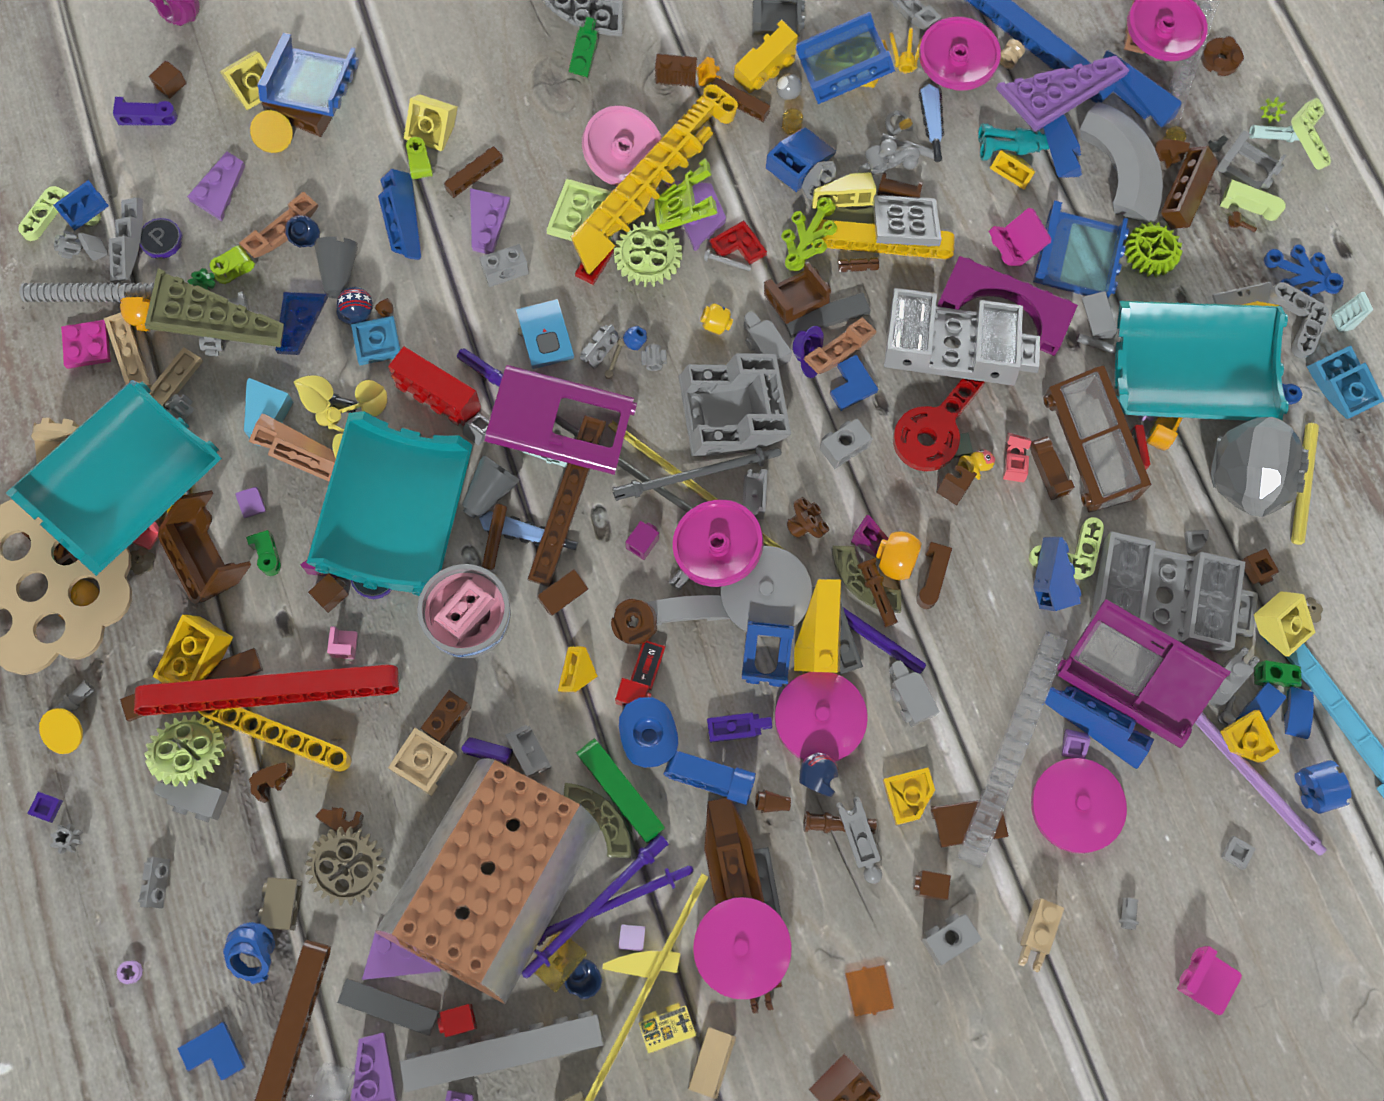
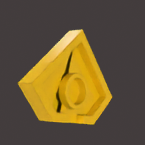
[1220,710,1280,762]
[882,767,935,826]

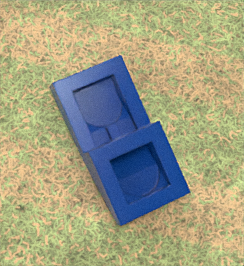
[1236,682,1287,722]
[1284,687,1314,739]

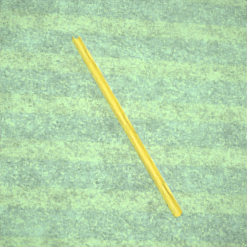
[608,420,785,550]
[585,874,708,1101]

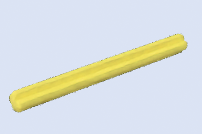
[1291,423,1319,545]

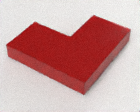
[709,220,767,265]

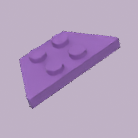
[666,180,726,251]

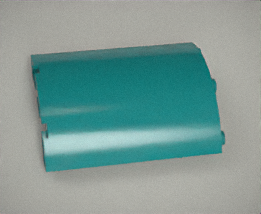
[1115,301,1289,421]
[6,380,222,576]
[306,411,473,596]

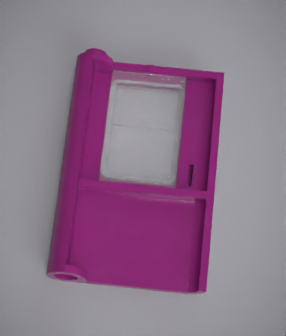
[1055,599,1231,748]

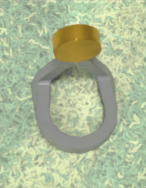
[885,110,913,136]

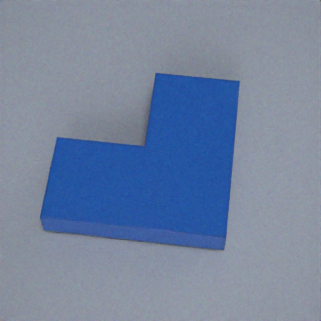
[830,355,879,411]
[177,1022,246,1081]

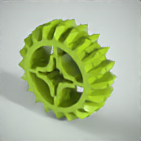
[1124,221,1183,278]

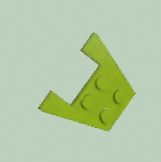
[654,159,717,231]

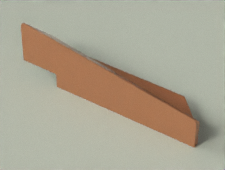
[248,414,336,481]

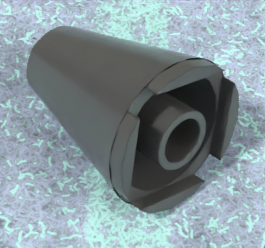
[314,237,358,299]
[462,455,520,518]

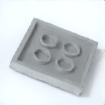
[873,195,942,246]

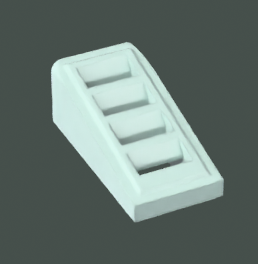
[1331,292,1373,333]

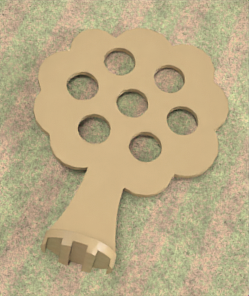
[0,418,132,675]

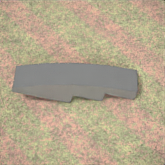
[109,197,143,282]

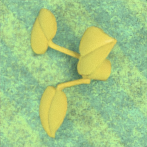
[294,375,387,458]

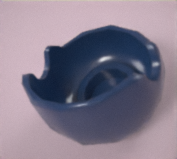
[285,215,320,248]
[562,958,603,999]

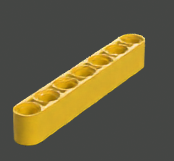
[811,219,955,259]
[199,708,352,772]

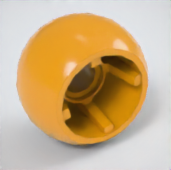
[876,531,922,580]

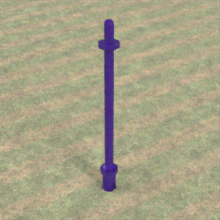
[522,834,669,978]
[538,865,693,946]

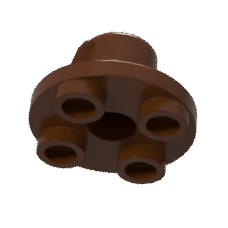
[787,497,829,538]

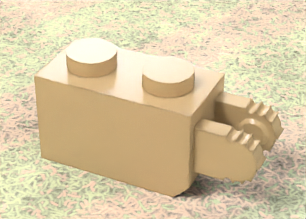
[1018,898,1064,972]

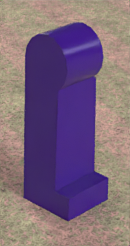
[113,97,178,126]

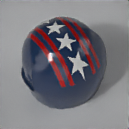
[336,286,373,325]
[799,753,839,797]

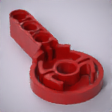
[893,378,985,471]

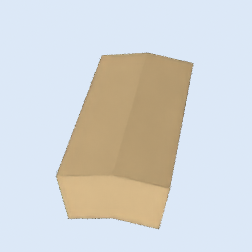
[688,1027,736,1099]

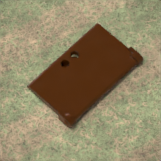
[931,795,1009,848]

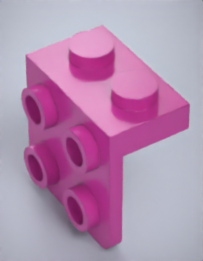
[988,208,1051,266]
[1177,946,1242,1015]

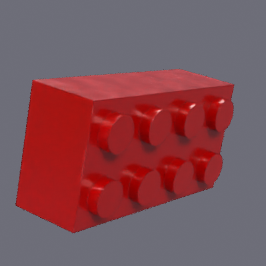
[388,346,481,426]

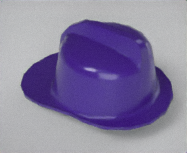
[792,326,824,378]

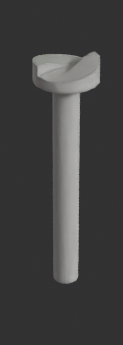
[704,249,752,271]

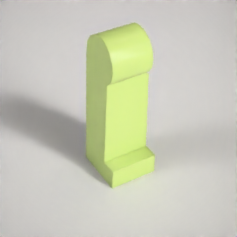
[1220,180,1286,221]

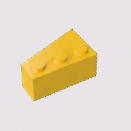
[734,20,798,94]

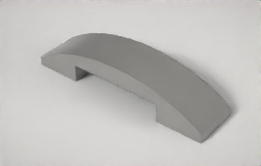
[890,0,942,30]
[647,595,730,626]

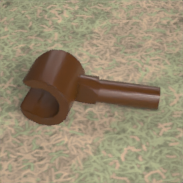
[1228,211,1257,233]

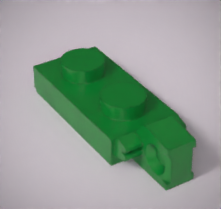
[568,16,599,78]

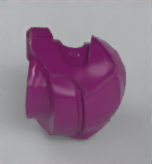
[150,0,200,26]

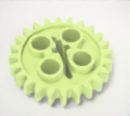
[614,221,682,287]
[144,715,226,787]

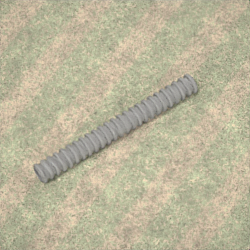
[19,283,189,302]

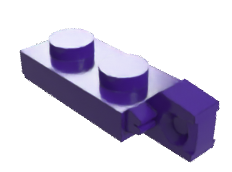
[707,712,773,743]

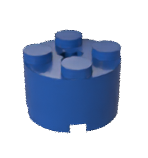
[1294,760,1352,814]

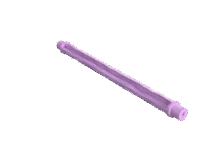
[1195,712,1327,856]

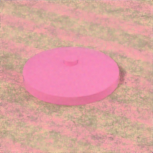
[582,106,661,186]

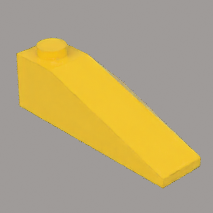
[794,579,841,673]

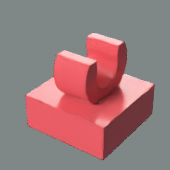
[1006,433,1031,455]

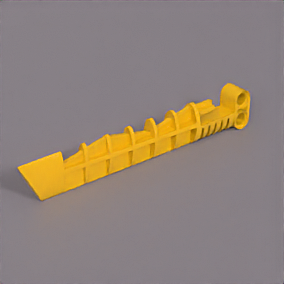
[571,84,738,274]

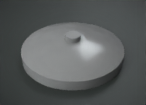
[721,546,812,637]

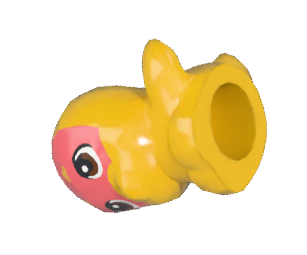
[958,449,995,480]

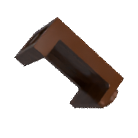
[764,262,831,324]

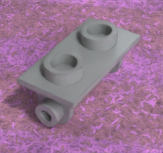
[580,324,620,369]
[138,857,170,909]

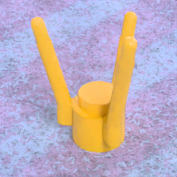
[889,28,922,73]

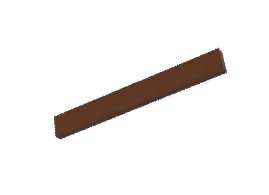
[528,415,606,587]

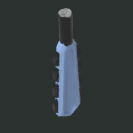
[918,83,944,162]
[479,511,578,551]

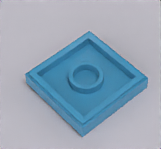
[351,316,401,366]

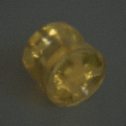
[782,108,803,135]
[1162,126,1187,141]

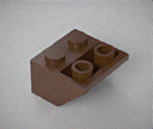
[809,1054,882,1101]

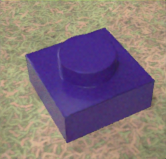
[27,792,63,823]

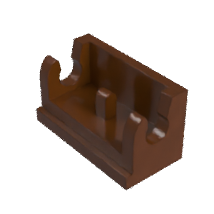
[877,172,923,198]
[936,465,977,506]
[537,569,589,616]

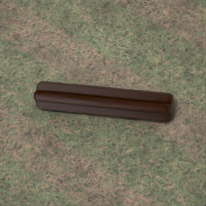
[482,504,507,570]

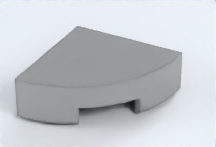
[1184,530,1209,554]

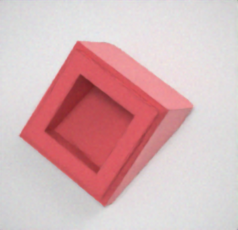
[1003,453,1029,482]

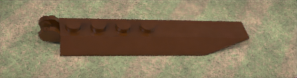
[704,797,783,1014]

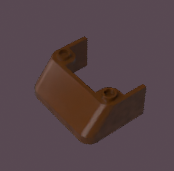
[158,490,251,604]

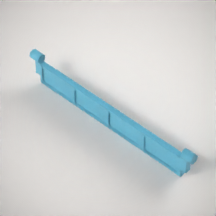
[1261,636,1384,798]

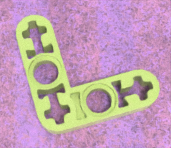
[1291,98,1331,170]
[18,186,101,241]
[1029,517,1104,580]

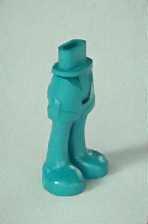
[978,123,1049,161]

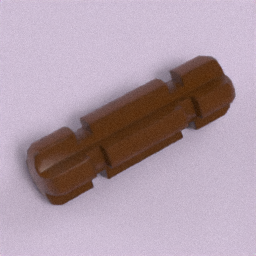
[838,258,879,272]

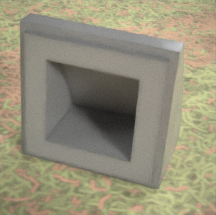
[78,233,108,261]
[462,413,489,445]

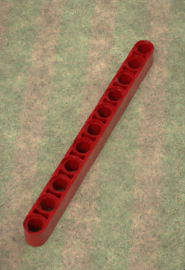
[134,665,399,716]

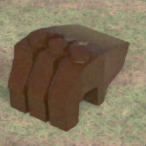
[1154,139,1190,168]
[248,762,293,803]
[315,807,364,833]

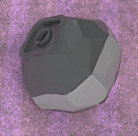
[1211,417,1309,517]

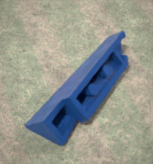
[1103,50,1182,128]
[1043,114,1082,178]
[378,169,421,260]
[1043,686,1154,769]

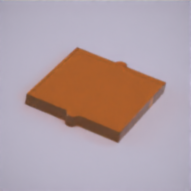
[845,965,894,1017]

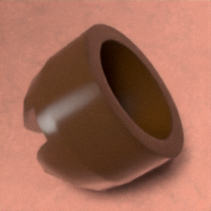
[375,298,394,317]

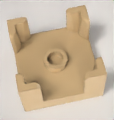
[388,728,458,796]

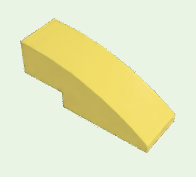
[602,951,680,978]

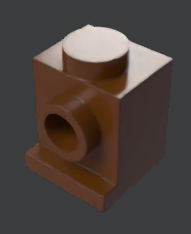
[1241,548,1279,586]

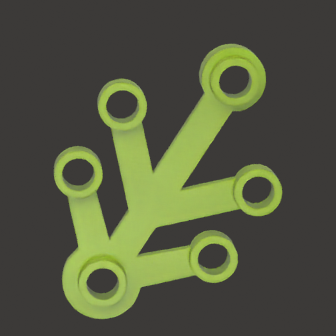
[781,197,837,271]

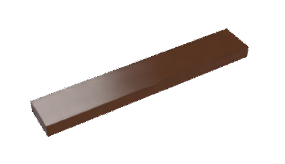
[120,648,263,722]

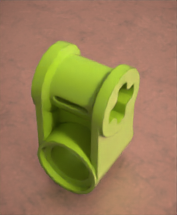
[406,137,433,180]
[209,245,255,284]

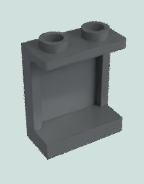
[752,0,805,37]

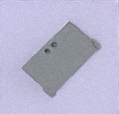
[1212,282,1281,306]

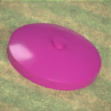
[1127,0,1208,61]
[919,17,1001,90]
[672,500,763,587]
[775,672,868,762]
[1031,758,1127,854]
[693,898,792,999]

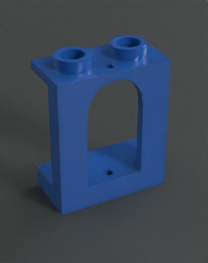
[742,621,794,687]

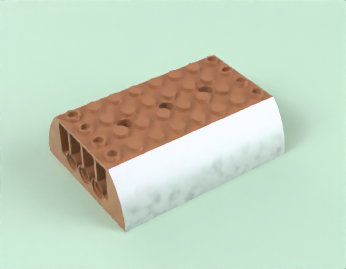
[375,759,600,1004]

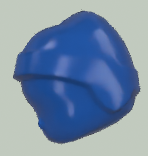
[623,326,647,350]

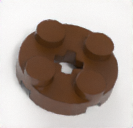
[1201,36,1244,76]
[611,599,657,645]

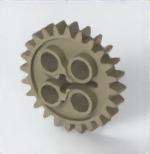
[305,827,386,906]

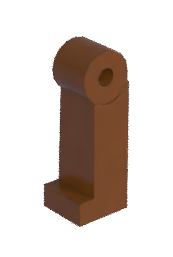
[1030,436,1075,501]
[916,542,952,609]

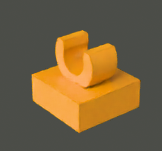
[697,57,721,87]

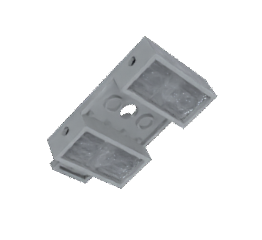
[884,288,1040,386]
[1091,531,1258,654]

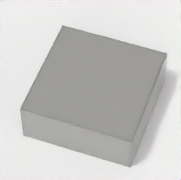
[1221,836,1256,870]

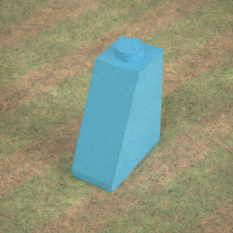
[244,378,293,446]

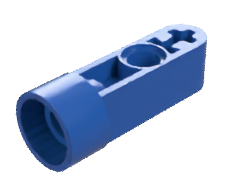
[663,751,756,805]

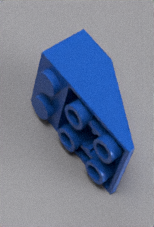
[766,127,837,193]
[1033,537,1081,611]

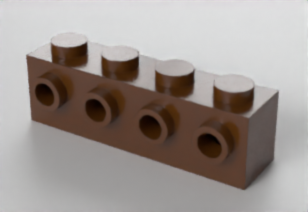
[1161,146,1218,229]

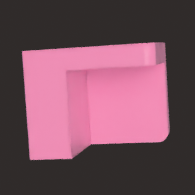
[327,626,358,659]

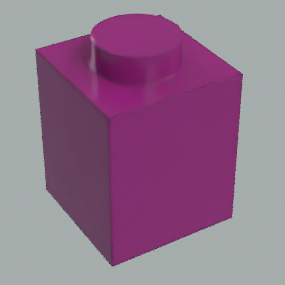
[625,521,659,560]

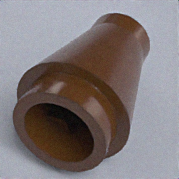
[755,790,791,813]

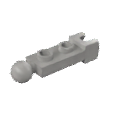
[836,797,882,884]

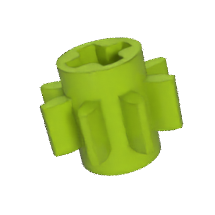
[1260,96,1287,123]

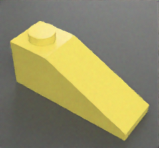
[812,173,876,209]

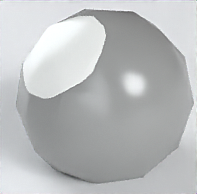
[776,74,802,100]

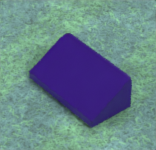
[461,737,513,766]

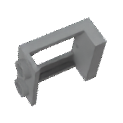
[1216,130,1286,191]

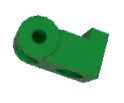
[246,530,281,576]
[1254,660,1302,688]

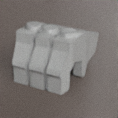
[802,161,837,201]

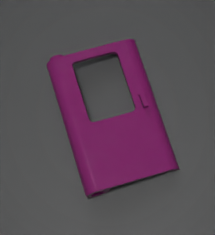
[484,365,637,475]

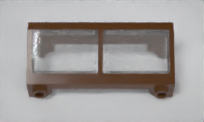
[1043,365,1152,513]

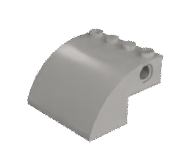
[678,353,791,456]

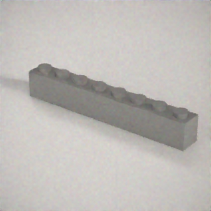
[400,1011,604,1092]

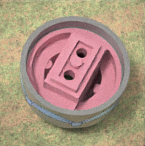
[417,564,511,658]

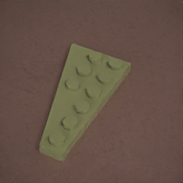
[145,268,285,347]

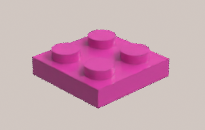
[61,320,111,369]

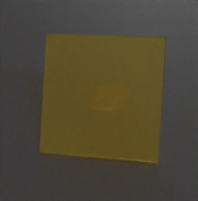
[534,931,588,993]

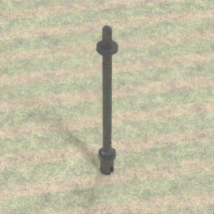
[612,447,782,501]

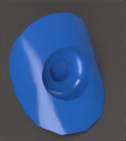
[619,697,678,768]

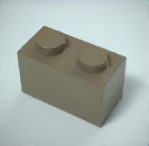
[258,877,303,931]

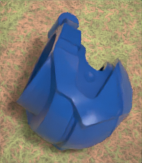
[223,922,275,984]

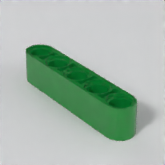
[576,738,665,843]

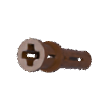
[857,558,898,628]
[803,810,877,834]

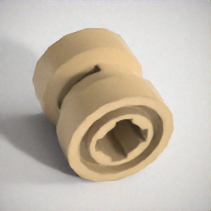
[999,39,1025,69]

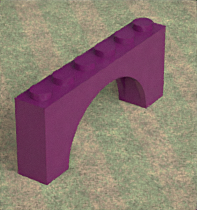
[937,256,1078,356]

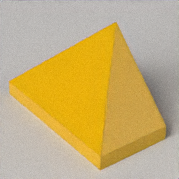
[990,150,1036,190]
[558,646,598,692]

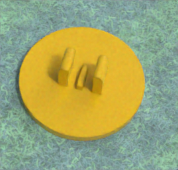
[250,110,293,153]
[39,708,83,754]

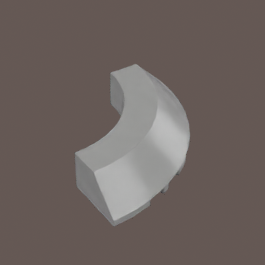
[542,0,623,36]
[1080,102,1163,225]

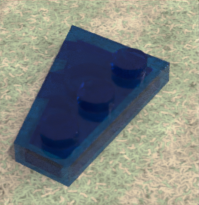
[275,292,328,355]

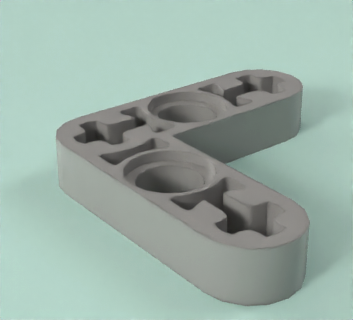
[1269,282,1329,359]

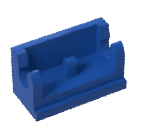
[53,180,109,231]

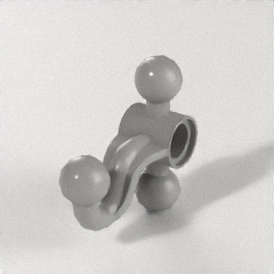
[858,139,920,177]

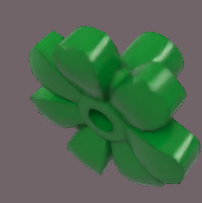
[188,268,216,290]

